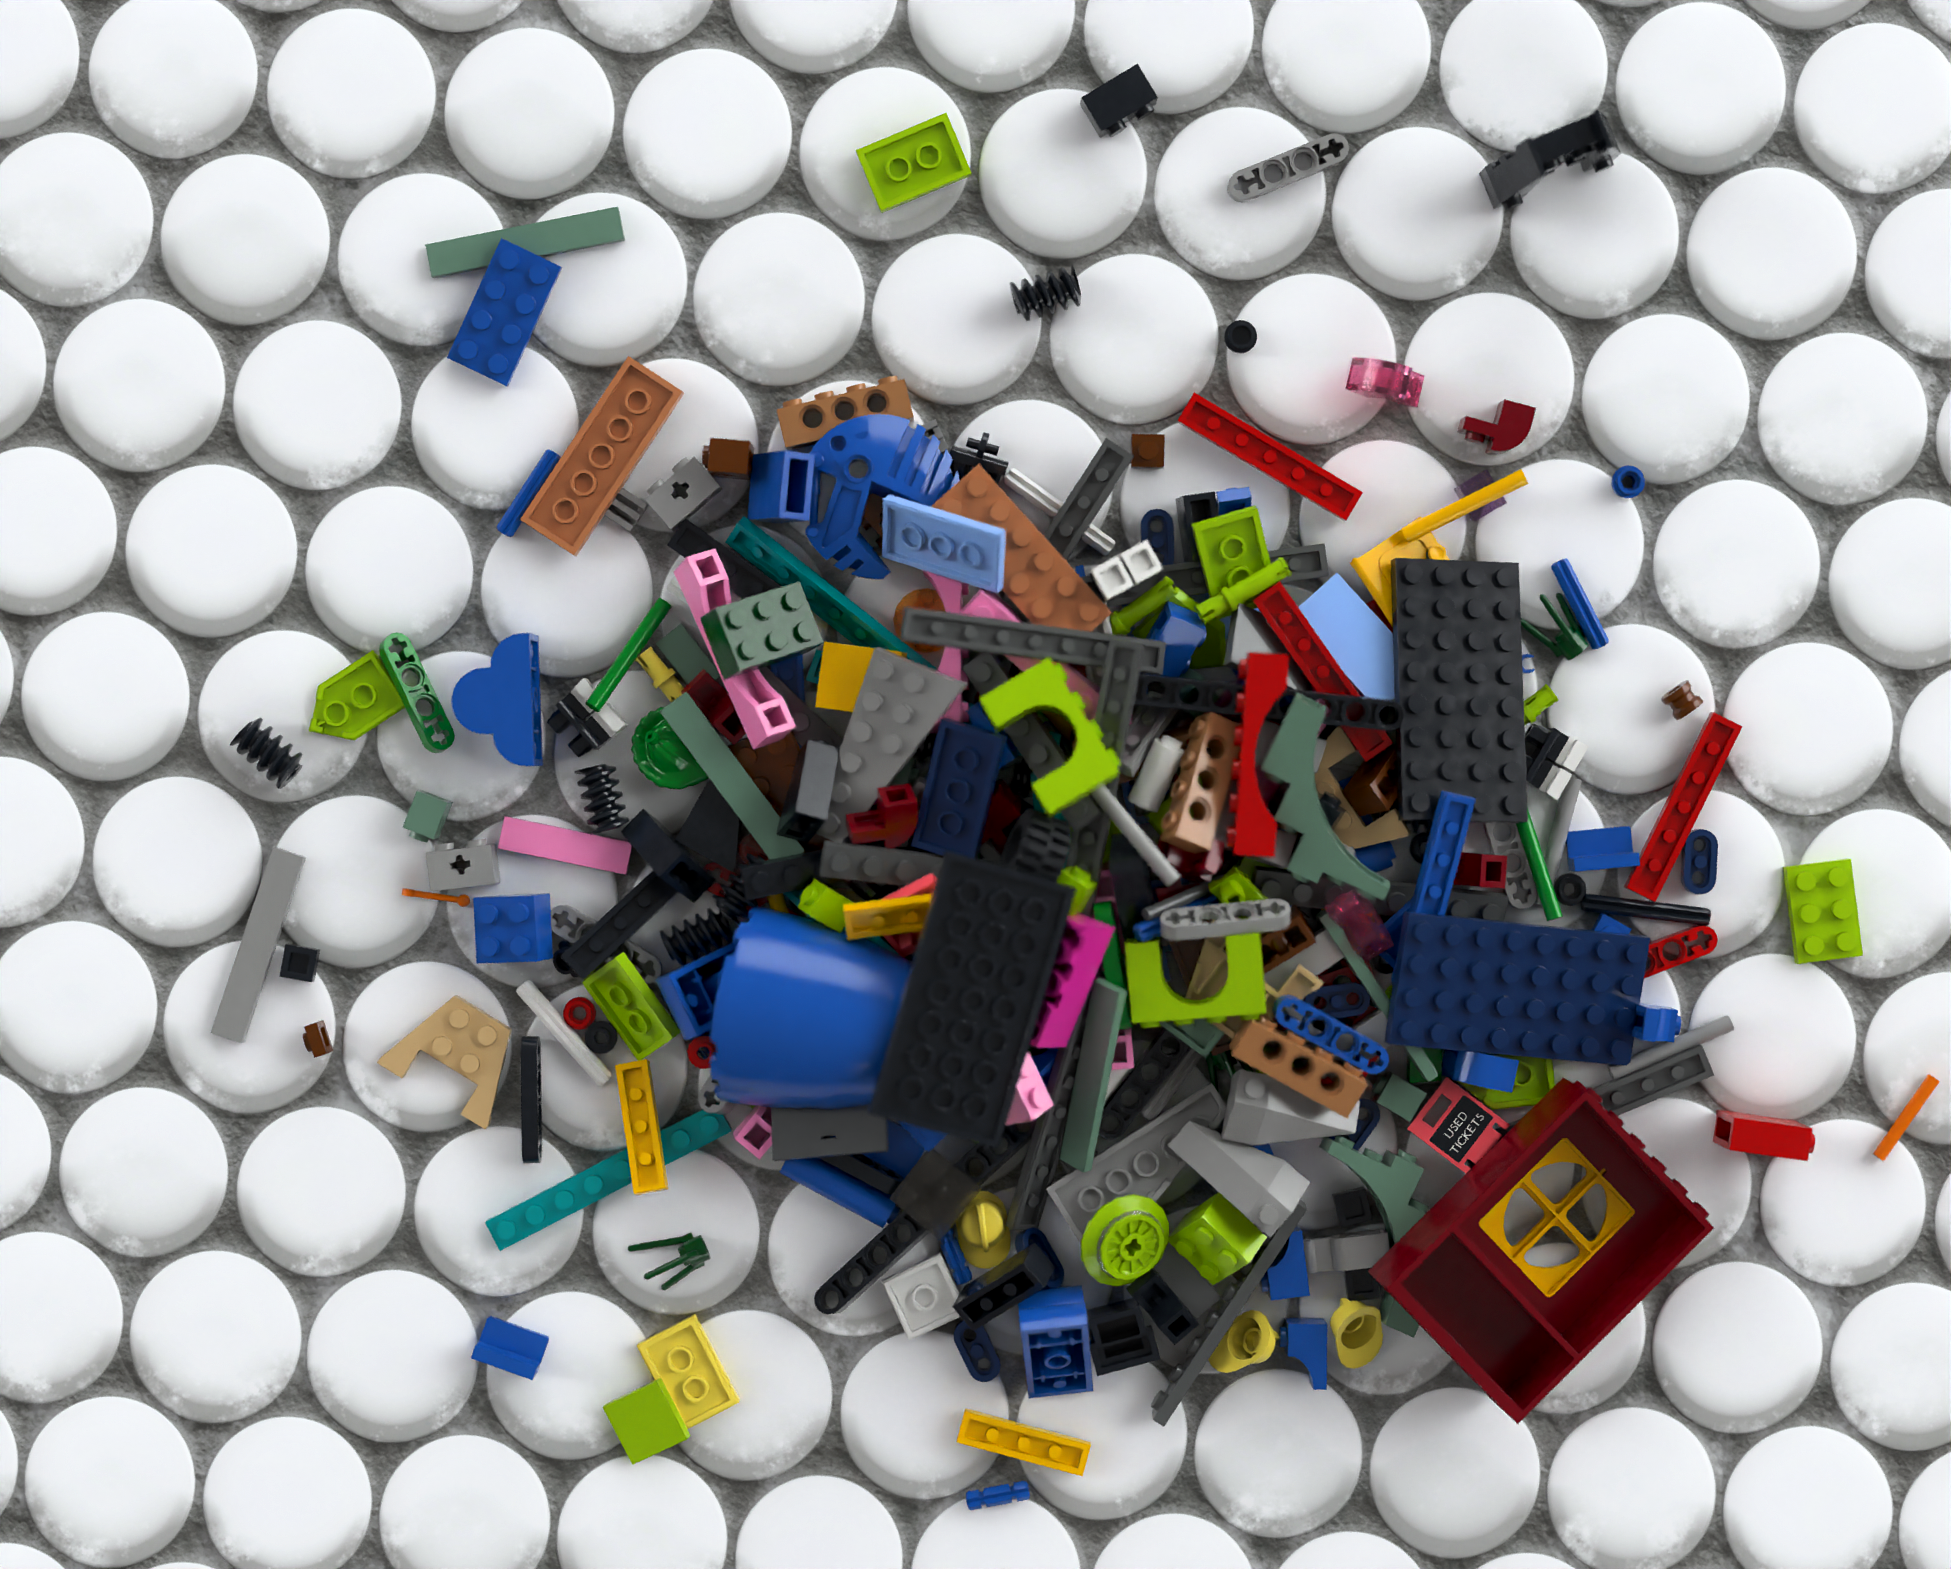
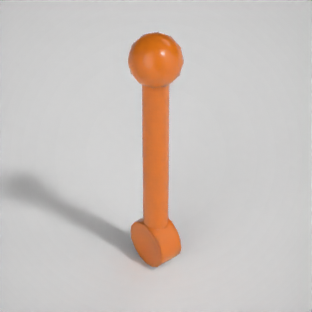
[402,888,470,907]

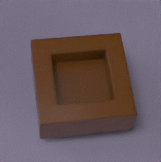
[1131,434,1165,468]
[303,1020,334,1058]

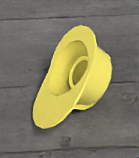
[956,1191,1011,1269]
[1330,1297,1383,1369]
[1208,1310,1280,1373]

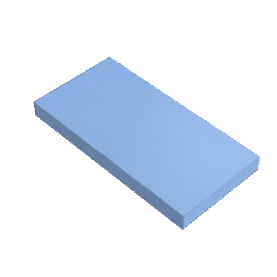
[882,495,1006,593]
[1299,573,1395,711]

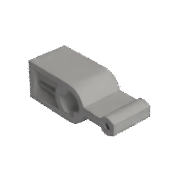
[1303,1228,1390,1274]

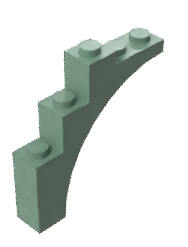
[1260,692,1390,900]
[1319,1136,1429,1338]

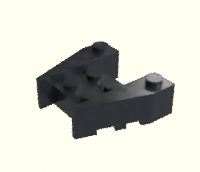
[1479,109,1621,211]

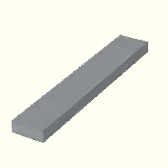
[211,847,306,1043]

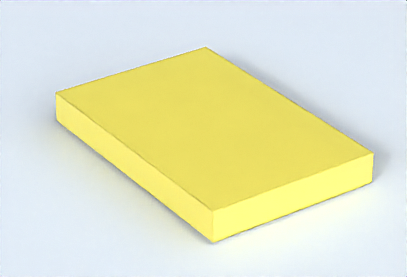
[637,1314,740,1429]

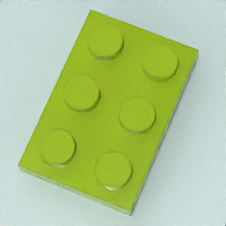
[856,113,972,213]
[1191,505,1271,620]
[1783,858,1863,964]
[582,952,681,1061]

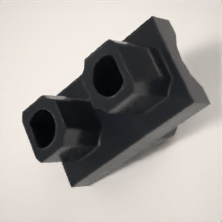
[949,432,1009,484]

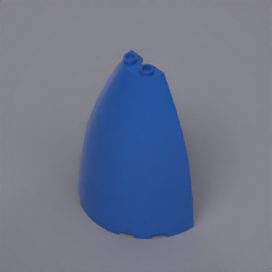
[710,906,912,1109]

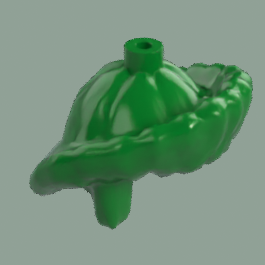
[631,707,708,789]

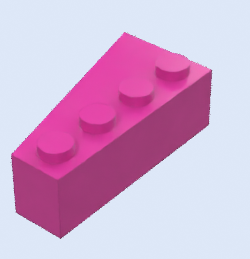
[1030,913,1115,1048]

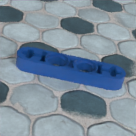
[1272,995,1389,1074]

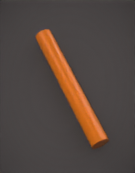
[1873,1074,1940,1162]

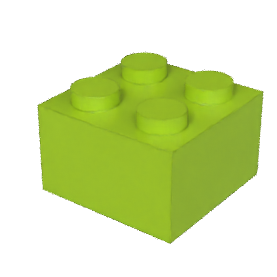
[1168,1192,1267,1285]

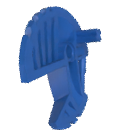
[805,414,960,580]

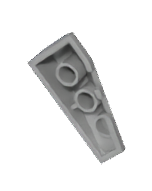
[1221,1069,1360,1146]
[1167,1120,1310,1237]

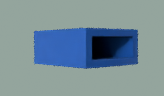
[747,451,815,523]

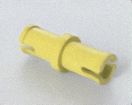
[636,647,684,702]

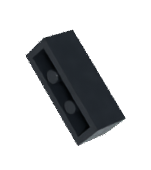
[952,1243,1055,1331]

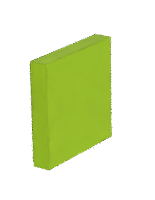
[603,1378,691,1465]

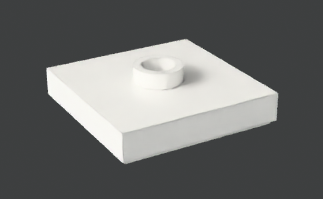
[881,1252,961,1341]

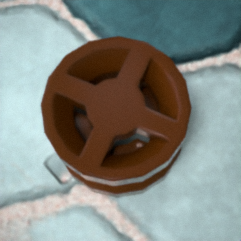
[1661,680,1703,720]

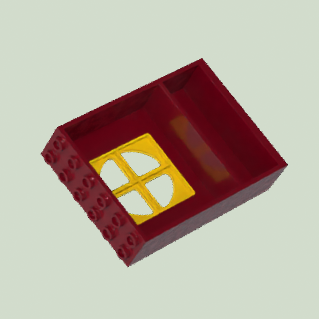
[1368,1078,1714,1424]

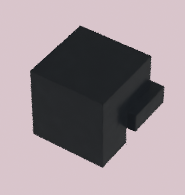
[1087,1298,1160,1376]

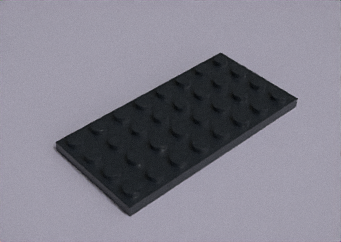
[1391,558,1528,823]
[868,850,1076,1148]

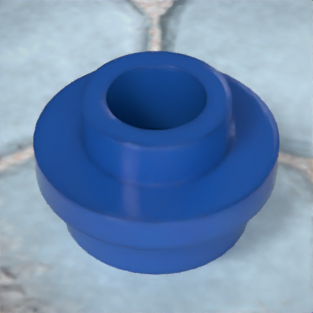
[1611,465,1645,498]

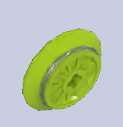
[1081,1194,1169,1286]

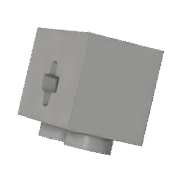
[645,457,722,532]
[426,838,501,892]

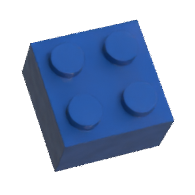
[473,893,553,964]

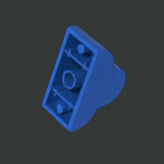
[452,633,543,766]
[655,942,736,1041]
[1018,1285,1093,1398]

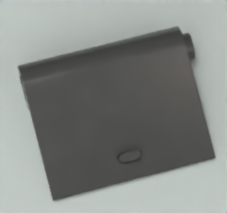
[771,1105,889,1161]

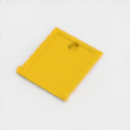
[1350,516,1449,628]

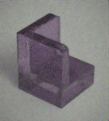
[1454,469,1507,521]

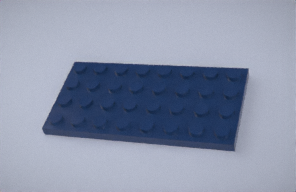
[1384,911,1650,1066]

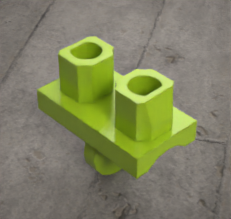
[1208,866,1268,920]

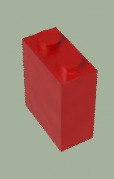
[1713,1110,1815,1161]

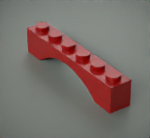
[1226,652,1289,857]

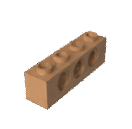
[776,376,914,451]
[1160,712,1241,854]
[1229,1014,1368,1118]

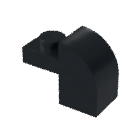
[1126,1268,1199,1345]

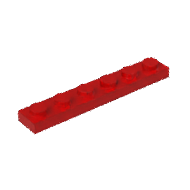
[1177,392,1363,521]
[1252,581,1393,762]
[1624,712,1743,902]

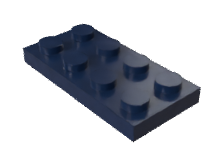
[911,717,1007,859]

